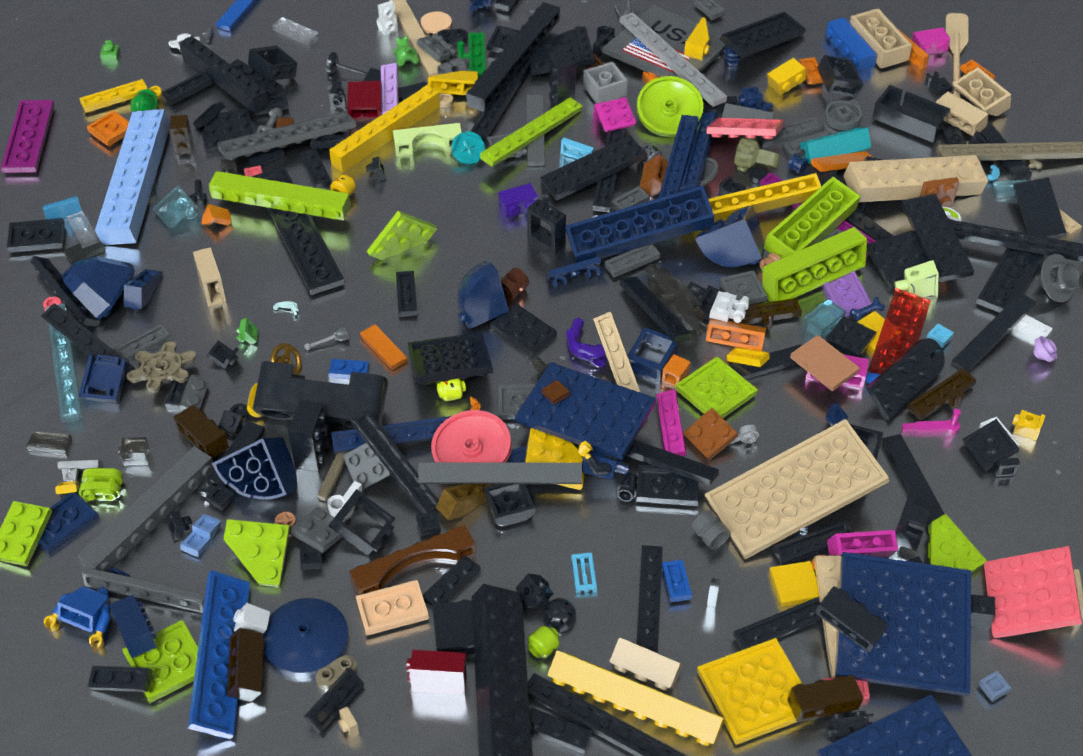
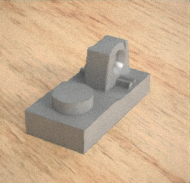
[58,460,103,482]

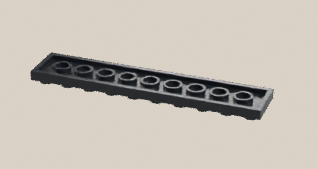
[252,166,345,295]

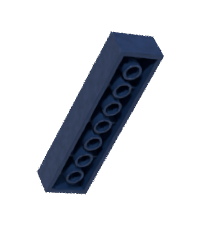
[565,186,714,263]

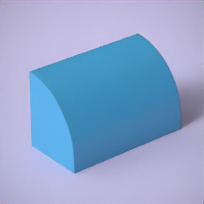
[42,196,83,221]

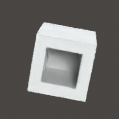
[233,603,270,633]

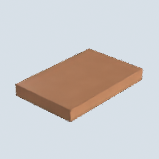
[790,335,860,391]

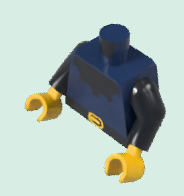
[579,441,630,479]

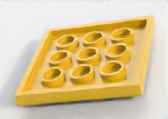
[697,638,802,745]

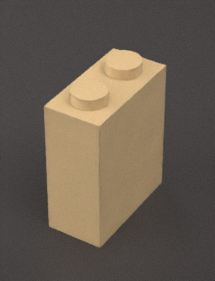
[193,247,226,307]

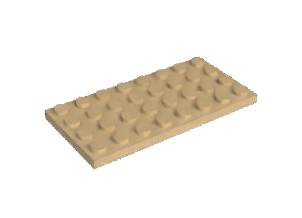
[704,419,890,559]

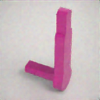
[902,409,961,434]

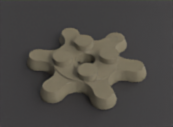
[126,341,196,393]

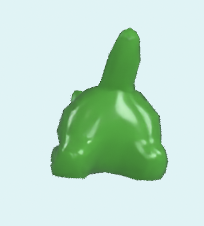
[393,36,420,67]

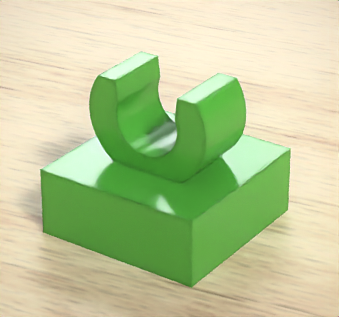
[100,40,120,60]
[236,318,258,344]

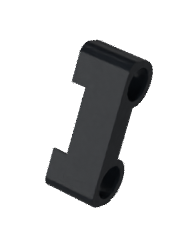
[253,361,388,429]

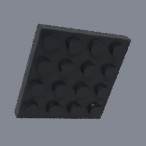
[408,332,493,385]

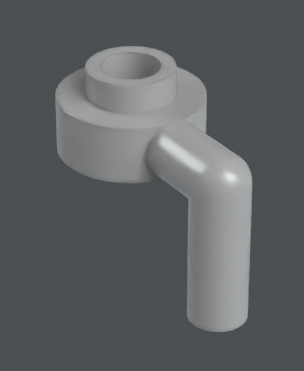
[727,422,759,444]

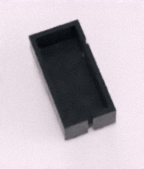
[872,85,951,142]

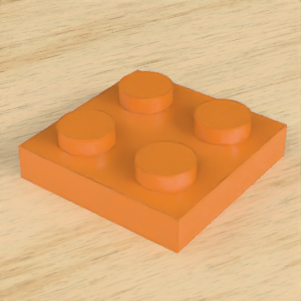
[86,110,129,147]

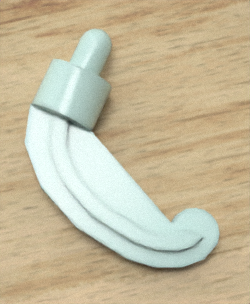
[273,301,299,315]

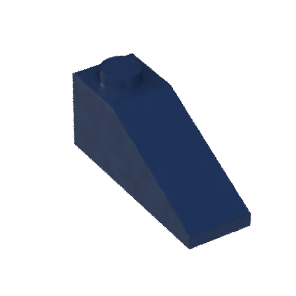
[124,269,163,310]

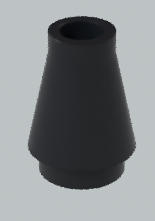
[616,472,638,502]

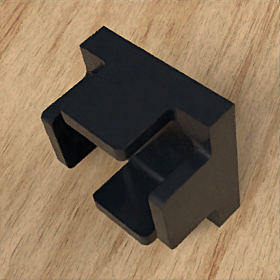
[895,494,931,551]

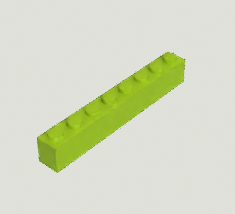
[209,171,351,221]

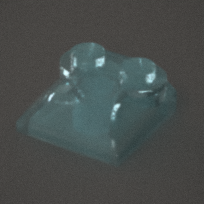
[152,185,199,229]

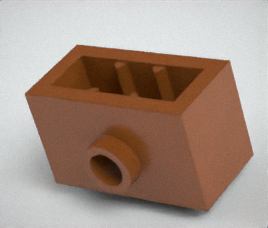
[640,154,668,197]

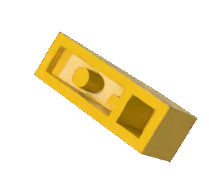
[684,17,710,60]
[428,71,478,95]

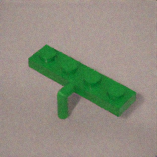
[457,33,486,79]

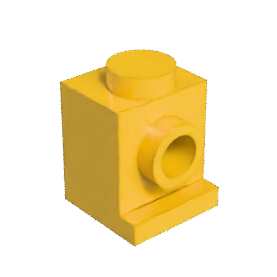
[1012,410,1046,441]

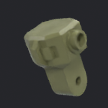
[734,137,781,173]

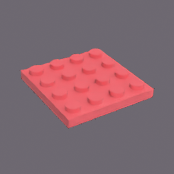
[707,118,785,139]
[984,546,1083,639]

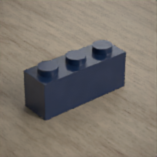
[109,595,157,658]

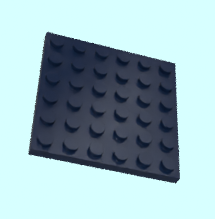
[835,552,971,696]

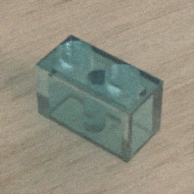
[802,299,846,339]

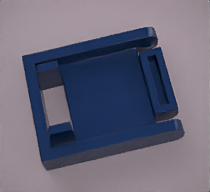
[79,354,128,404]

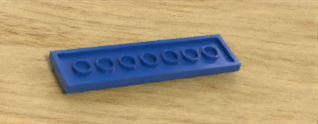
[188,570,250,739]

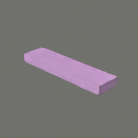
[381,63,399,115]

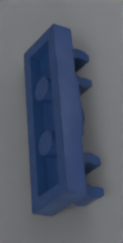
[545,256,601,288]

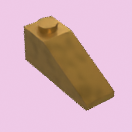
[436,484,494,520]

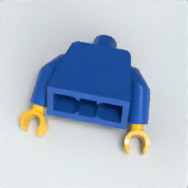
[44,587,111,650]

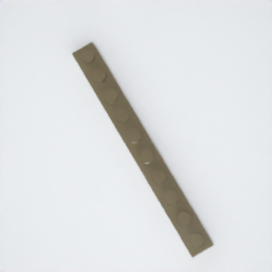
[936,142,1083,161]

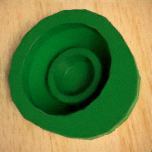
[130,89,158,112]

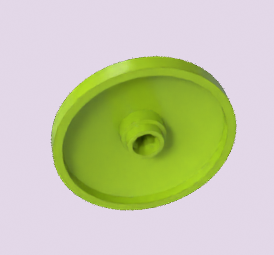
[637,76,703,137]

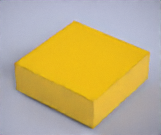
[55,480,80,494]

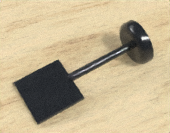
[325,52,381,81]

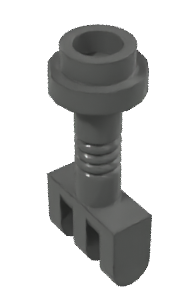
[256,107,283,133]

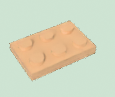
[355,580,429,636]

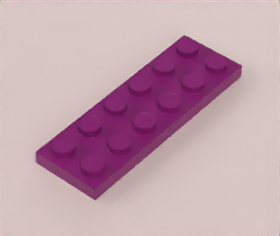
[1,100,54,173]

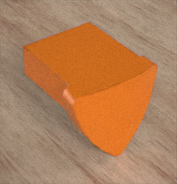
[201,204,232,226]

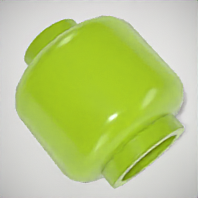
[527,626,560,658]

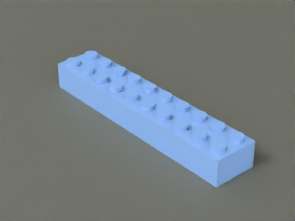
[95,109,170,245]

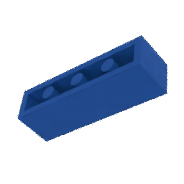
[825,17,877,72]

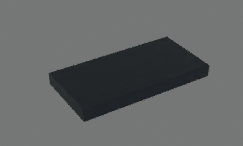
[1013,177,1066,238]

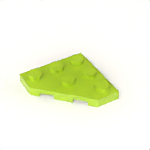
[367,211,437,260]
[928,514,987,573]
[223,519,290,588]

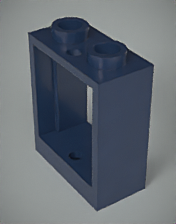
[627,327,679,383]

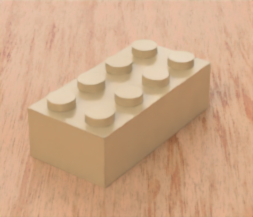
[850,8,912,68]

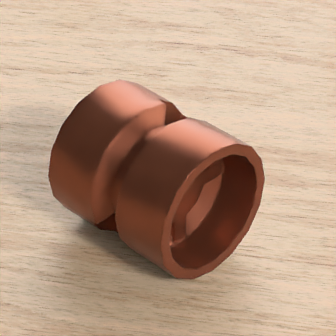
[500,268,529,301]

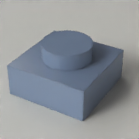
[978,671,1011,702]

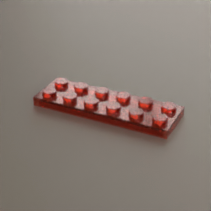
[867,288,931,374]

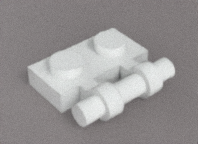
[709,291,749,323]

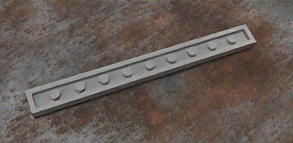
[619,12,727,107]

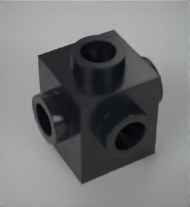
[515,573,554,608]

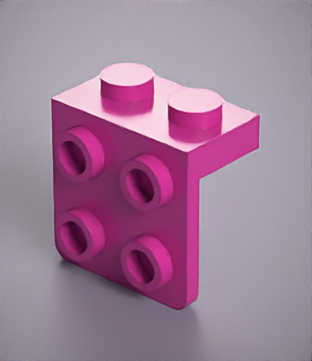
[593,97,636,132]

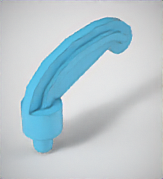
[986,165,1000,181]

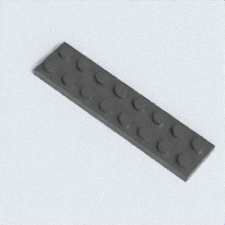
[217,111,356,160]

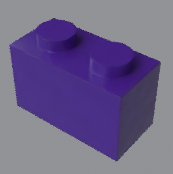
[498,183,538,218]

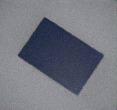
[38,492,99,554]

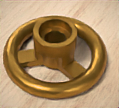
[270,343,302,375]

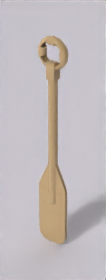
[946,13,968,101]

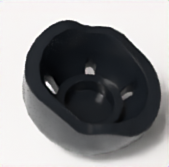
[543,598,577,632]

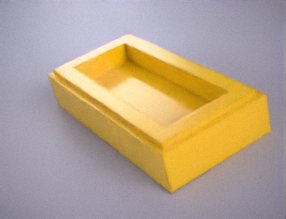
[726,347,770,367]

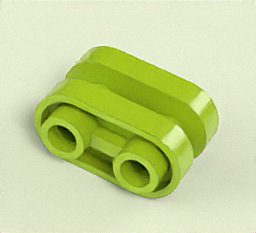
[79,468,124,501]

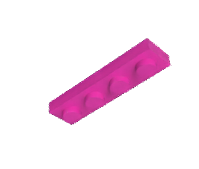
[656,389,687,456]

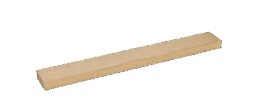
[389,0,441,76]

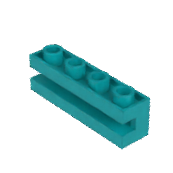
[800,127,871,165]

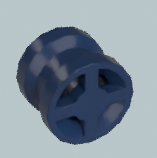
[787,154,808,175]

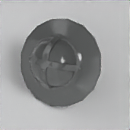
[1038,254,1080,303]

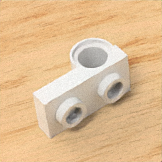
[377,0,398,35]
[327,481,363,522]

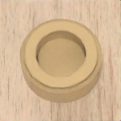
[439,94,453,108]

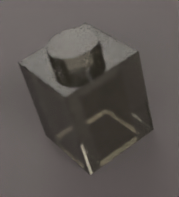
[118,437,150,466]

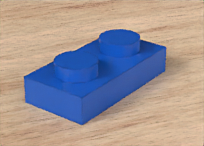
[328,359,370,380]
[662,560,692,602]

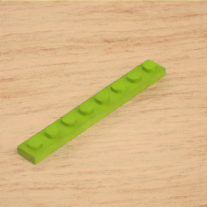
[480,97,582,167]

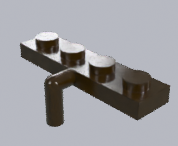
[728,298,802,330]
[907,368,976,421]

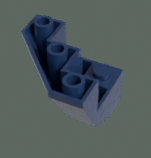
[62,256,135,320]

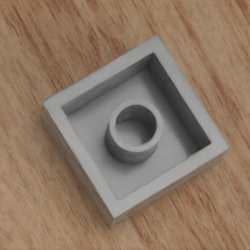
[583,62,628,104]

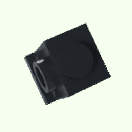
[718,175,746,196]

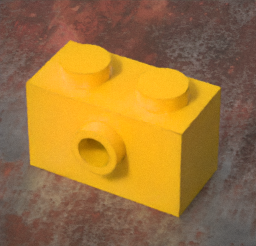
[767,58,806,95]

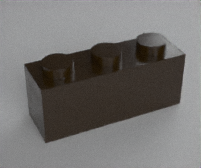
[173,405,229,458]
[227,627,265,702]
[787,675,864,722]

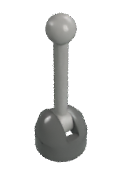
[304,325,349,350]

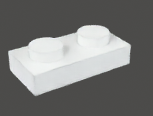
[1012,315,1053,340]

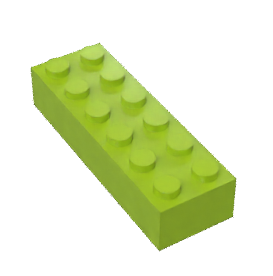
[764,177,861,259]
[762,227,867,302]

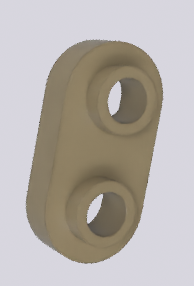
[315,655,357,690]

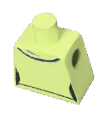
[894,261,939,300]

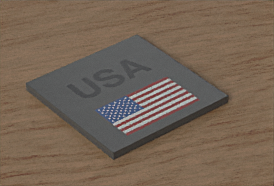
[602,5,725,78]

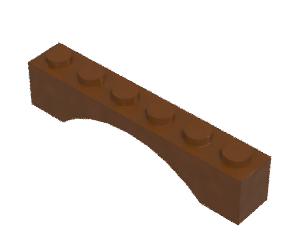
[349,525,476,596]

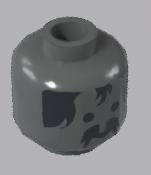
[640,143,662,165]

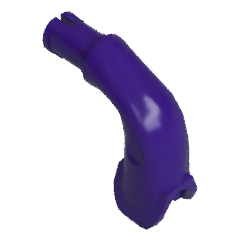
[566,318,607,368]

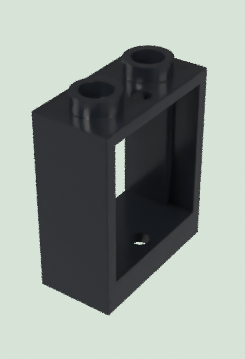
[248,45,298,81]
[817,55,863,97]
[527,199,566,255]
[328,489,396,556]

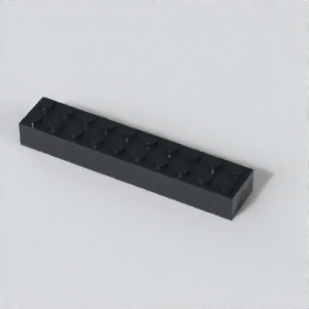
[472,583,533,756]

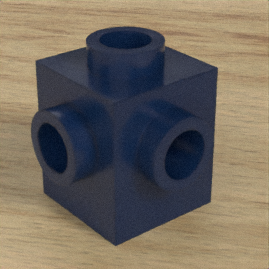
[738,87,763,110]

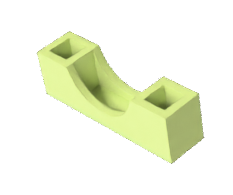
[393,123,462,156]

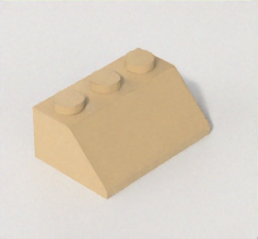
[952,67,1011,116]

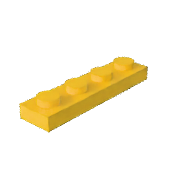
[79,79,148,113]

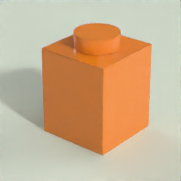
[662,355,691,387]

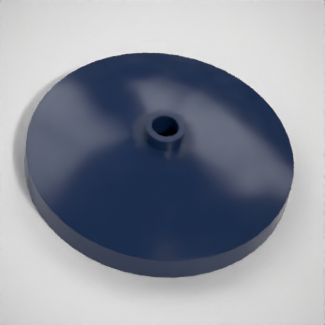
[263,598,349,677]

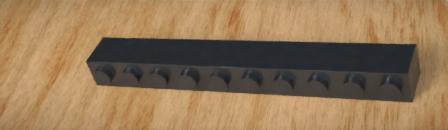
[466,2,560,112]

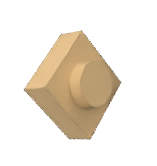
[338,707,359,739]

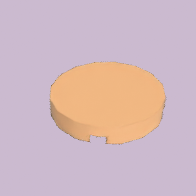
[420,11,452,34]

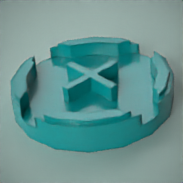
[451,131,485,165]

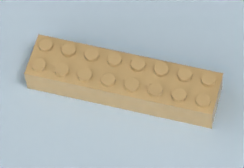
[843,155,988,202]

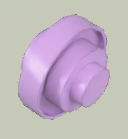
[1033,336,1057,363]

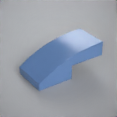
[180,514,221,557]

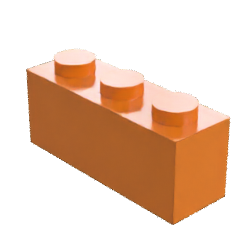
[706,318,766,351]

